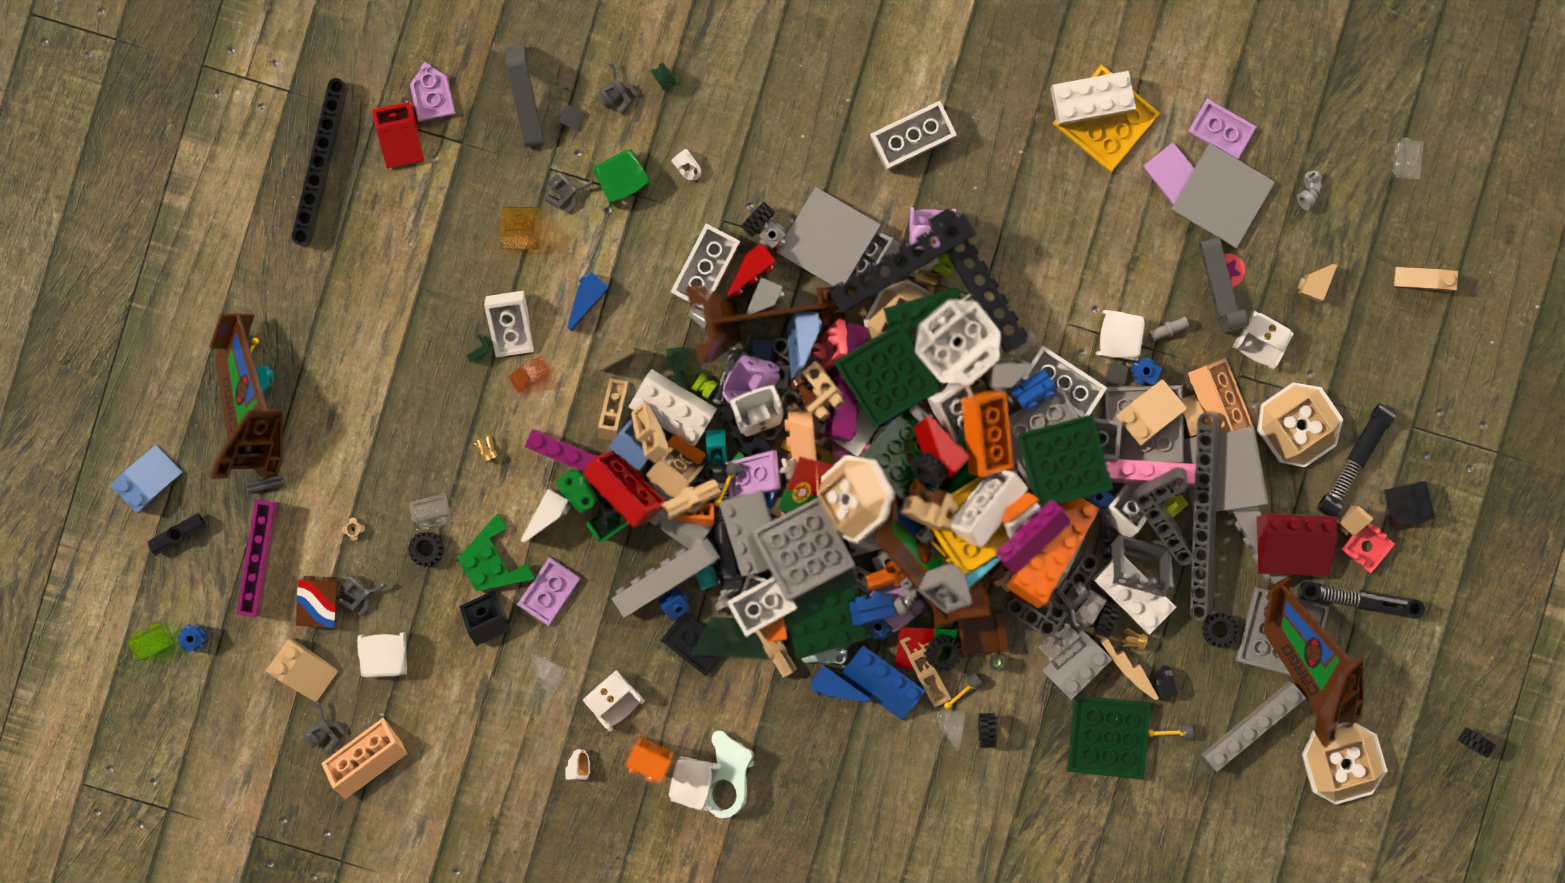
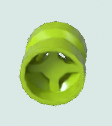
[932,254,954,279]
[692,373,718,399]

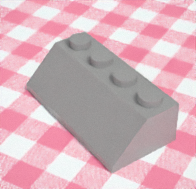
[719,490,772,576]

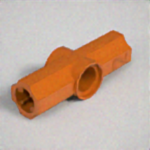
[865,561,907,591]

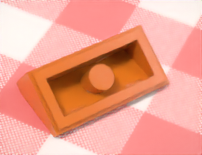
[667,433,706,464]
[1002,492,1039,524]
[764,616,787,642]

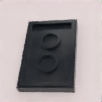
[660,612,729,676]

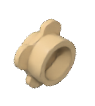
[342,518,365,541]

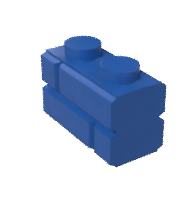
[1011,369,1058,413]
[849,591,896,625]

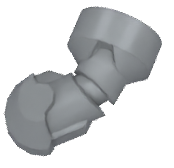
[1297,171,1322,211]
[893,578,917,617]
[715,581,744,613]

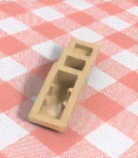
[900,637,951,708]
[1099,638,1159,700]

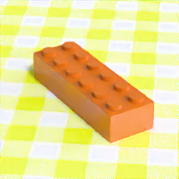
[1006,498,1100,608]

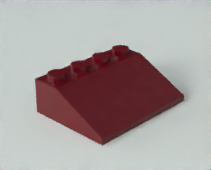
[1257,513,1338,577]

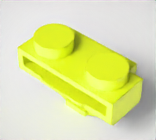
[1155,494,1189,517]

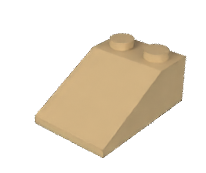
[1116,379,1187,446]
[646,447,707,498]
[266,638,339,702]

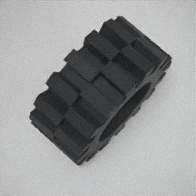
[741,202,775,237]
[911,452,948,489]
[408,532,444,567]
[1093,601,1120,638]
[1202,612,1239,648]
[924,634,962,672]
[978,713,997,748]
[1457,727,1496,758]

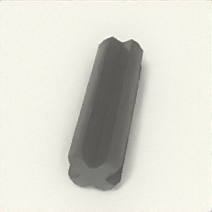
[246,475,285,493]

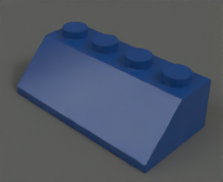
[840,644,925,720]

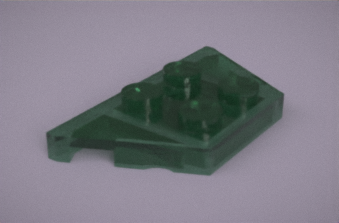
[691,617,766,659]

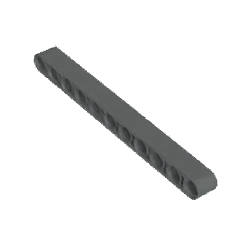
[1190,411,1220,621]

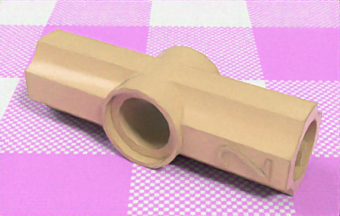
[662,479,721,520]
[755,627,797,678]

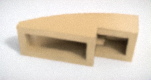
[631,402,669,463]

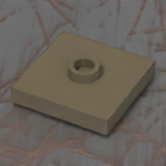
[597,346,636,372]

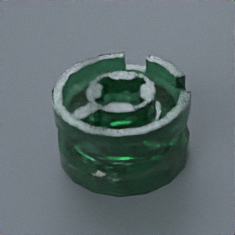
[650,62,678,93]

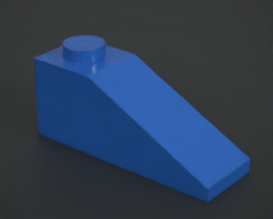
[567,272,610,331]
[810,664,870,702]

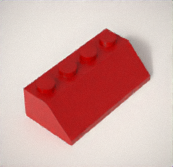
[583,451,666,527]

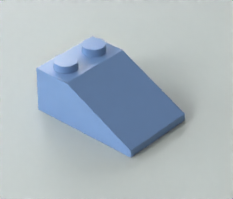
[787,312,822,380]
[609,419,671,470]
[110,445,183,513]

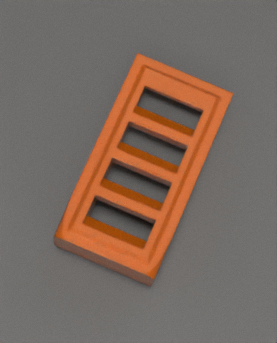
[675,503,714,527]

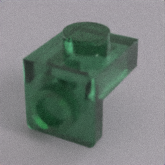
[466,334,492,364]
[666,347,688,375]

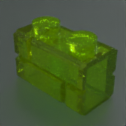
[127,621,175,661]

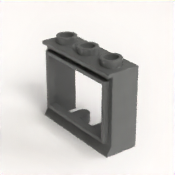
[1111,535,1173,597]

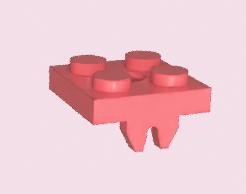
[812,319,848,372]
[1340,523,1395,573]

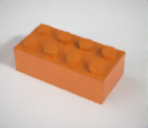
[961,390,1014,477]
[625,736,674,783]

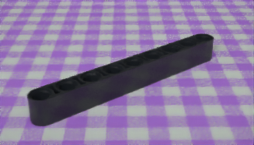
[292,78,348,246]

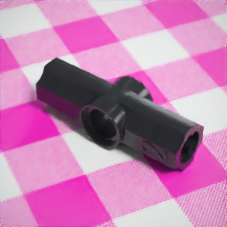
[147,513,207,556]

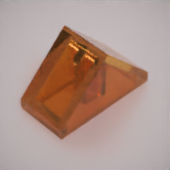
[508,356,551,393]

